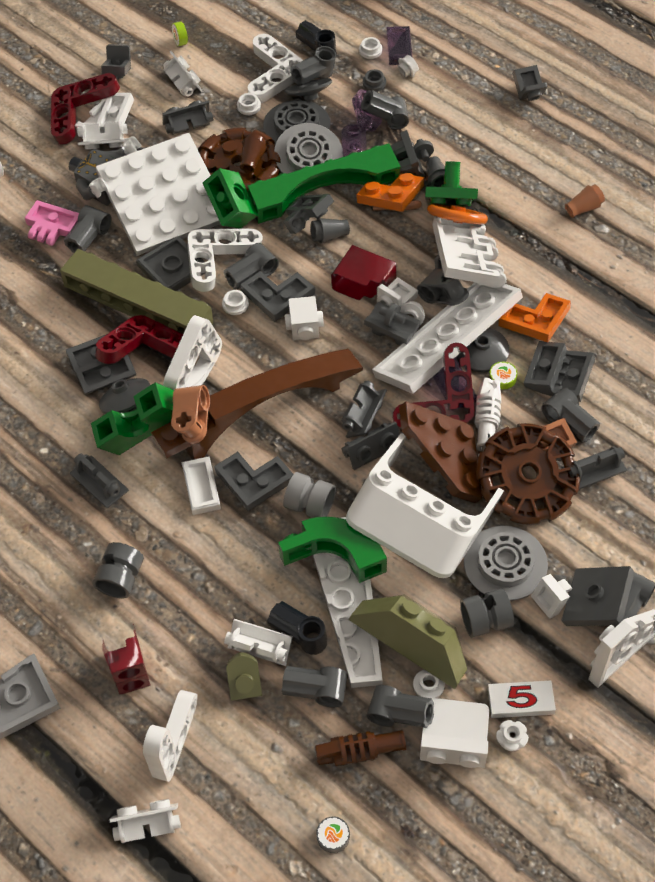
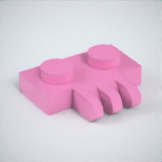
[25,200,79,246]

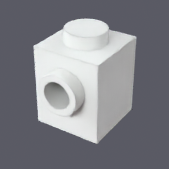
[285,296,324,341]

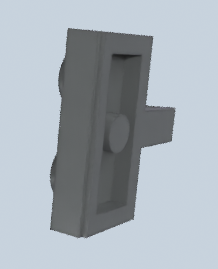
[283,194,334,234]

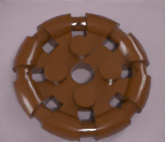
[198,128,281,191]
[476,423,580,525]

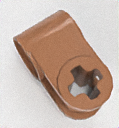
[171,385,210,444]

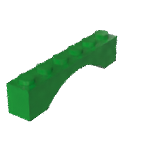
[248,143,401,224]

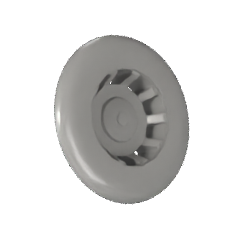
[274,123,343,174]
[464,526,548,601]

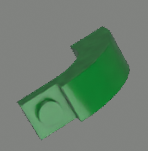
[278,517,387,583]

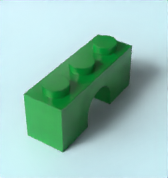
[90,382,174,455]

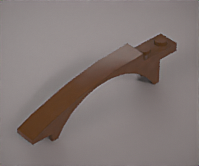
[151,349,363,460]

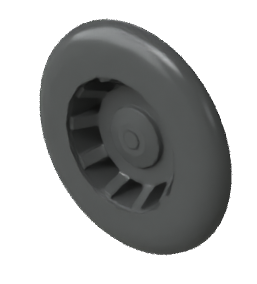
[263,100,331,144]

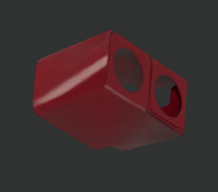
[331,245,396,300]
[102,624,150,695]

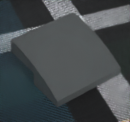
[66,334,136,395]
[524,341,595,402]

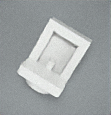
[377,277,418,307]

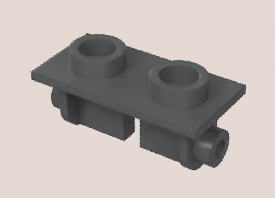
[162,100,214,135]
[342,381,387,438]
[341,422,400,470]
[562,446,627,489]
[70,453,129,508]

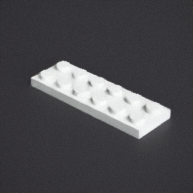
[372,282,523,394]

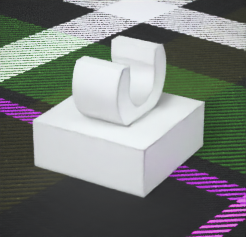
[531,574,572,619]

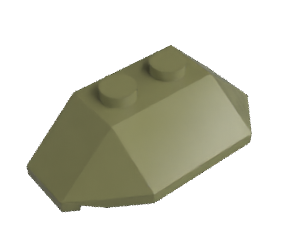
[348,594,467,689]

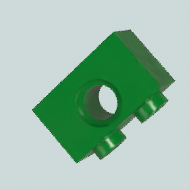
[202,168,258,229]

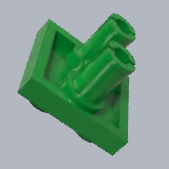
[425,161,478,206]

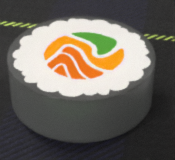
[316,817,350,853]

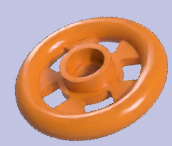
[427,204,488,225]

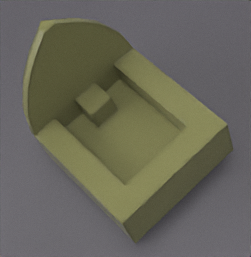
[226,652,262,701]

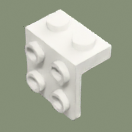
[420,698,489,768]

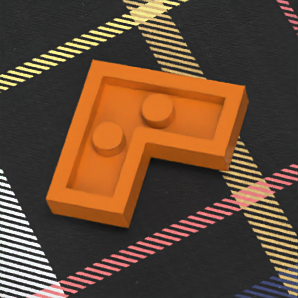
[356,173,424,212]
[498,293,571,343]

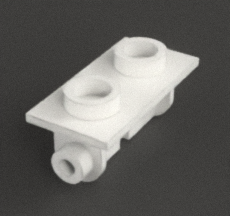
[163,51,203,96]
[77,122,128,149]
[224,619,293,666]
[109,799,181,843]

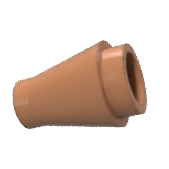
[565,184,605,218]

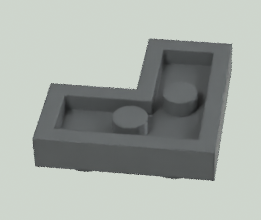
[240,271,315,322]
[214,451,294,511]

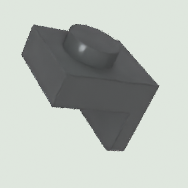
[101,44,131,79]
[512,65,548,101]

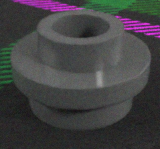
[363,69,386,92]

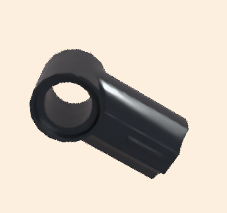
[296,20,337,56]
[267,601,327,655]

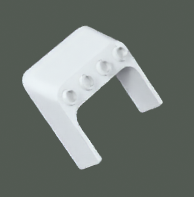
[346,433,504,578]

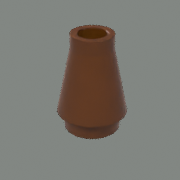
[240,134,267,173]

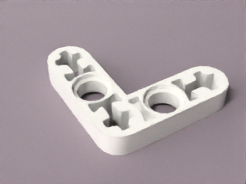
[248,34,303,103]
[187,229,263,292]
[143,690,198,782]

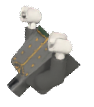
[68,136,141,206]

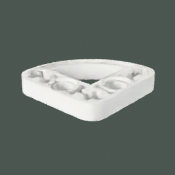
[163,315,222,390]

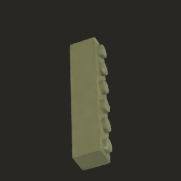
[60,249,213,334]

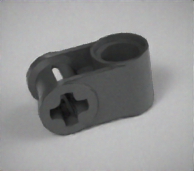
[417,269,469,306]

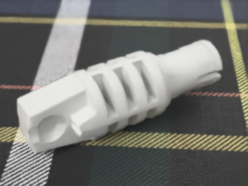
[474,378,501,452]

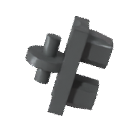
[390,130,434,177]
[364,302,420,345]

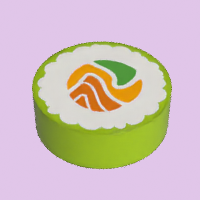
[172,21,188,46]
[489,362,517,390]

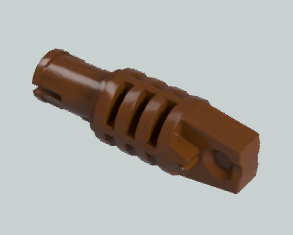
[315,729,406,766]

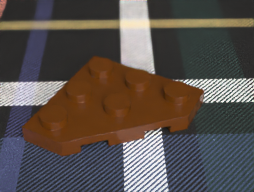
[399,401,482,503]

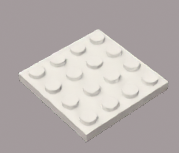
[96,133,221,256]

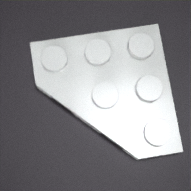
[588,609,655,688]

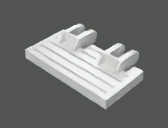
[432,216,507,288]

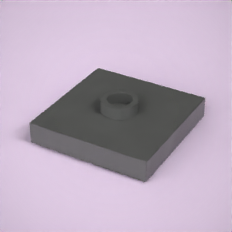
[562,566,635,626]

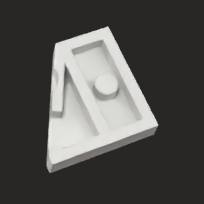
[75,93,134,133]

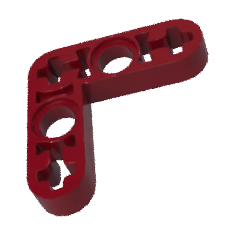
[51,73,120,145]
[95,315,183,364]
[392,342,474,429]

